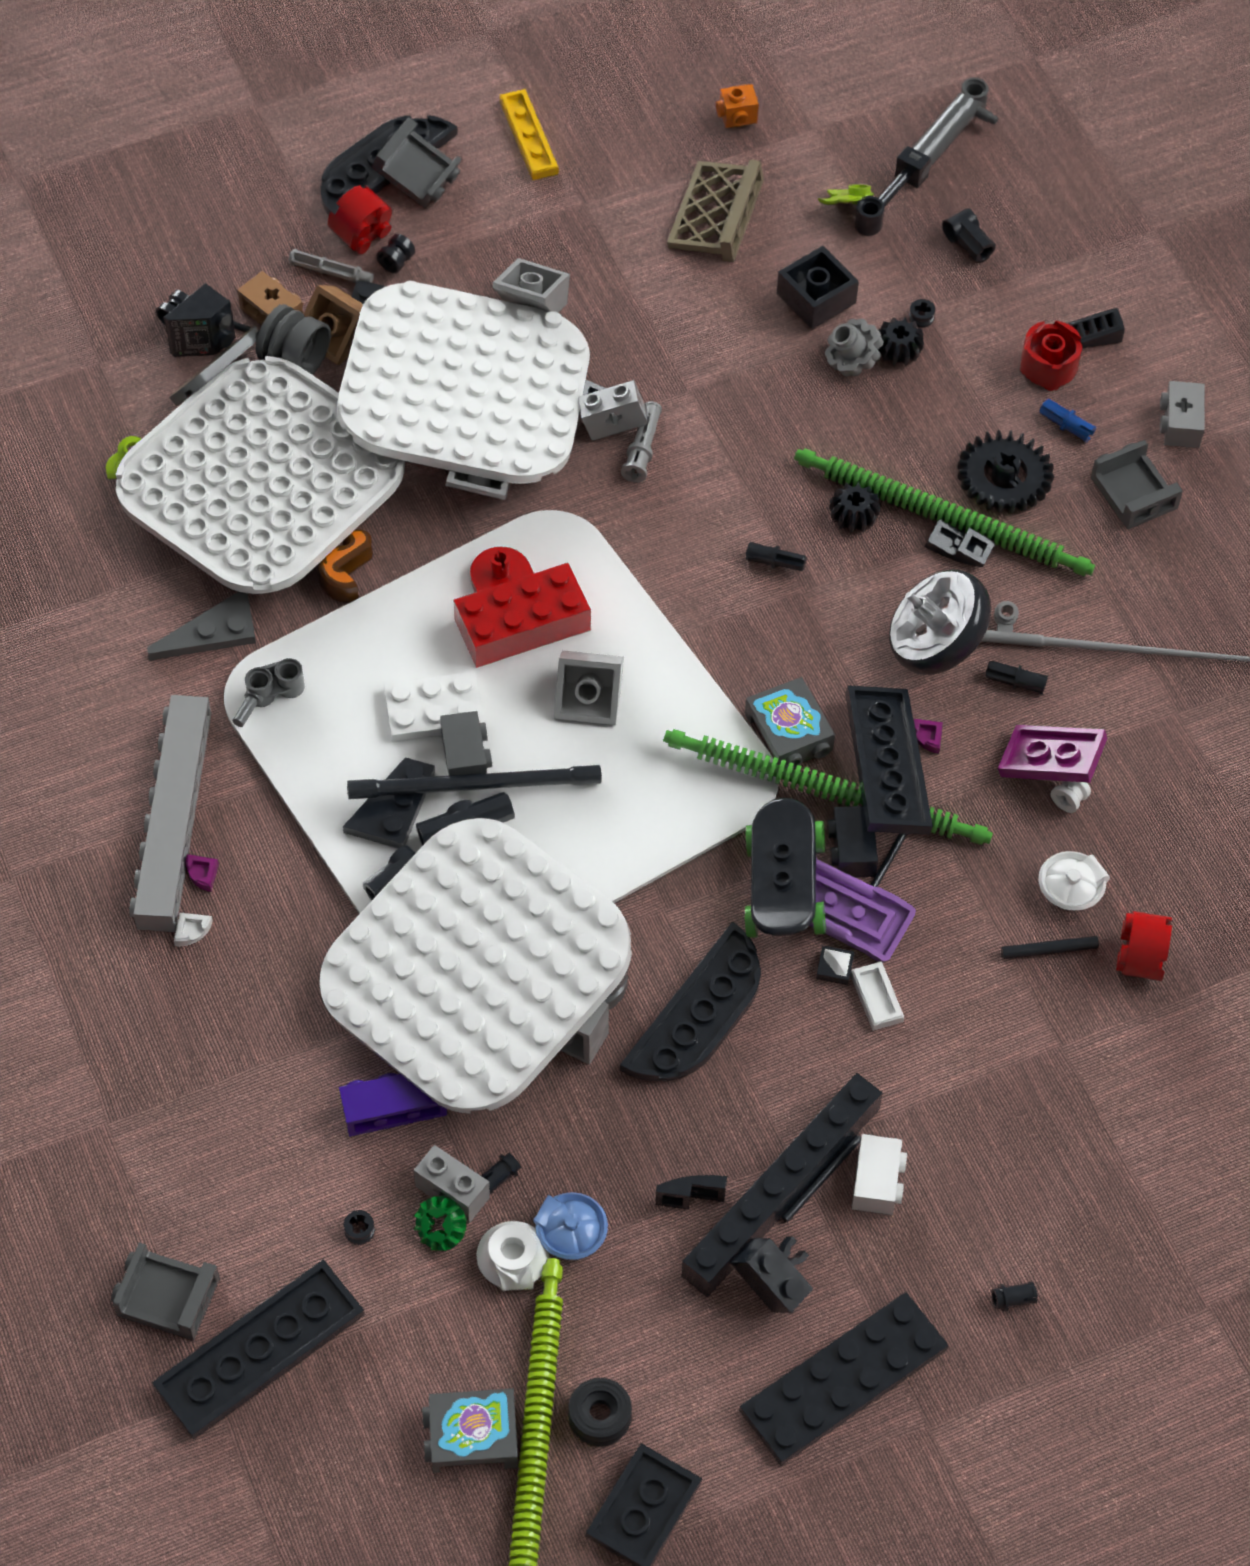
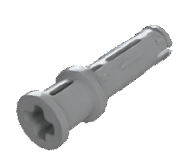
[621,401,662,483]

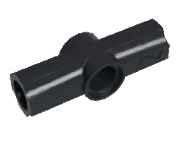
[416,792,515,846]

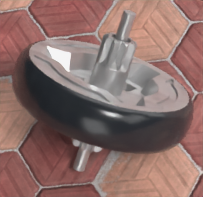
[889,570,991,675]

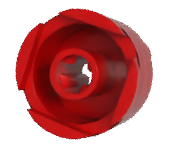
[327,185,392,255]
[1020,321,1082,391]
[1116,911,1172,982]

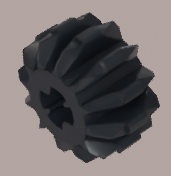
[878,317,924,366]
[829,482,880,533]

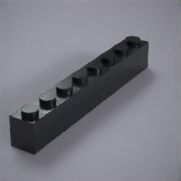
[681,1073,883,1298]

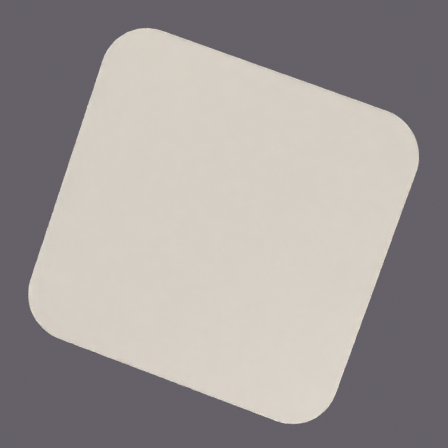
[224,510,778,914]

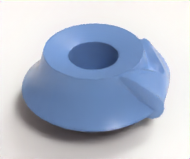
[533,1192,608,1260]

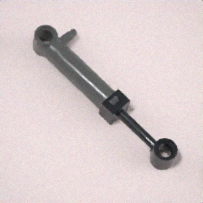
[855,78,999,236]

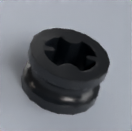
[909,299,936,328]
[343,1210,375,1245]

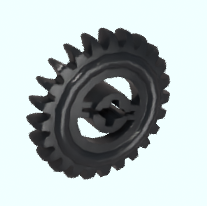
[957,430,1054,513]

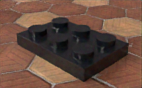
[586,1443,703,1566]

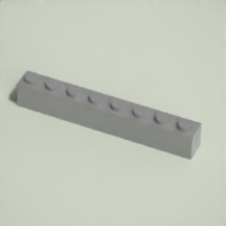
[129,695,211,932]

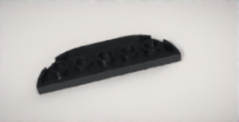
[321,115,458,216]
[620,922,761,1081]

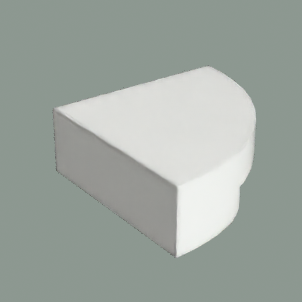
[174,913,213,946]

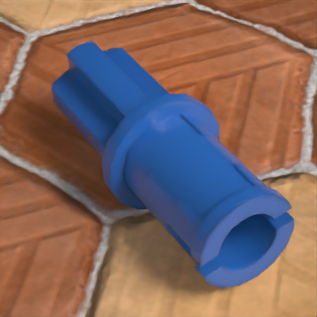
[1039,399,1096,443]

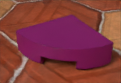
[913,718,943,754]
[186,854,219,892]

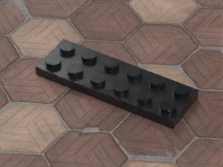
[845,685,933,835]
[152,1259,365,1440]
[739,1292,949,1466]

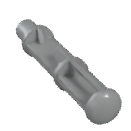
[289,249,374,284]

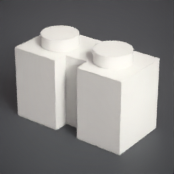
[852,1134,907,1215]

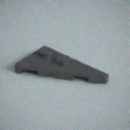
[147,591,256,660]

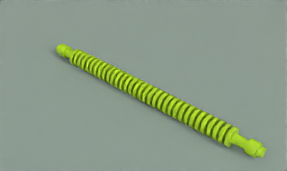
[508,1258,563,1566]

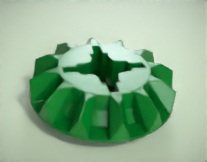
[414,1196,466,1251]

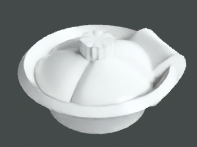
[1038,851,1110,910]
[477,1221,549,1291]

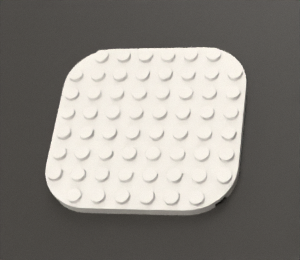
[337,281,590,484]
[116,356,405,594]
[320,818,632,1113]

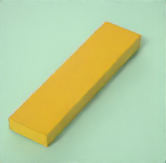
[499,89,559,181]

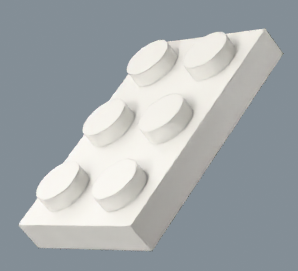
[384,671,485,742]

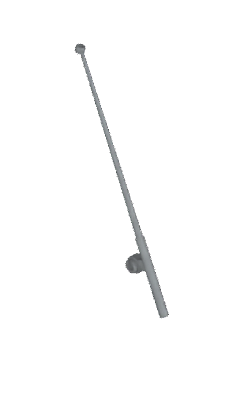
[981,601,1250,662]

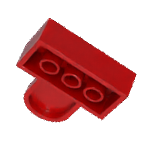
[454,546,591,668]

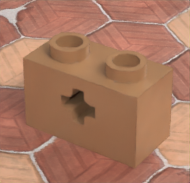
[237,271,303,326]

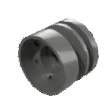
[256,304,331,375]

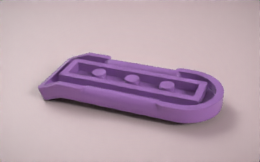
[809,858,916,963]

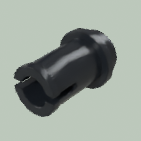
[481,1152,521,1194]
[991,1281,1038,1312]

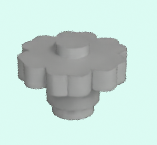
[825,319,883,376]

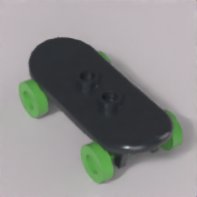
[745,798,826,938]

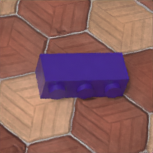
[339,1073,447,1137]

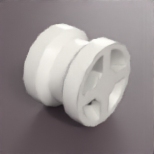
[1051,781,1091,813]

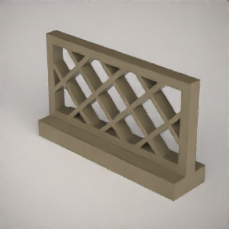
[667,160,764,262]

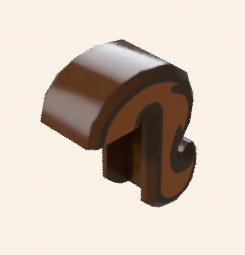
[318,529,373,603]

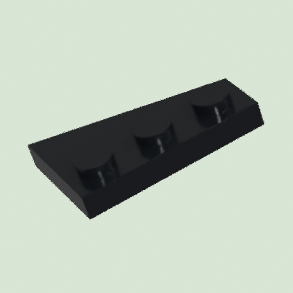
[343,757,435,849]

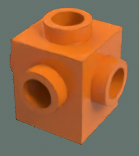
[716,84,759,128]

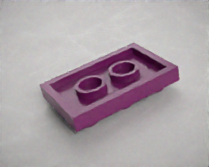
[998,725,1108,783]

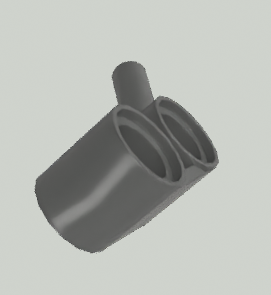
[232,658,305,727]

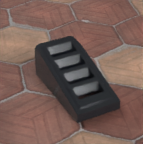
[1067,308,1125,348]

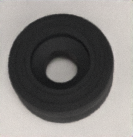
[568,1378,632,1446]

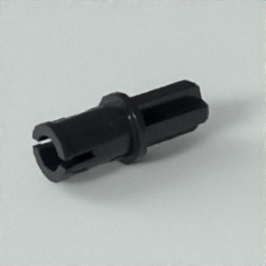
[746,541,807,571]
[985,661,1048,695]

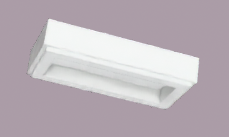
[850,961,904,1031]

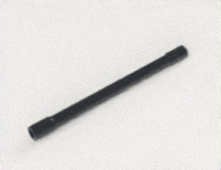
[347,765,602,800]

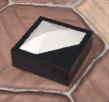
[816,946,854,985]

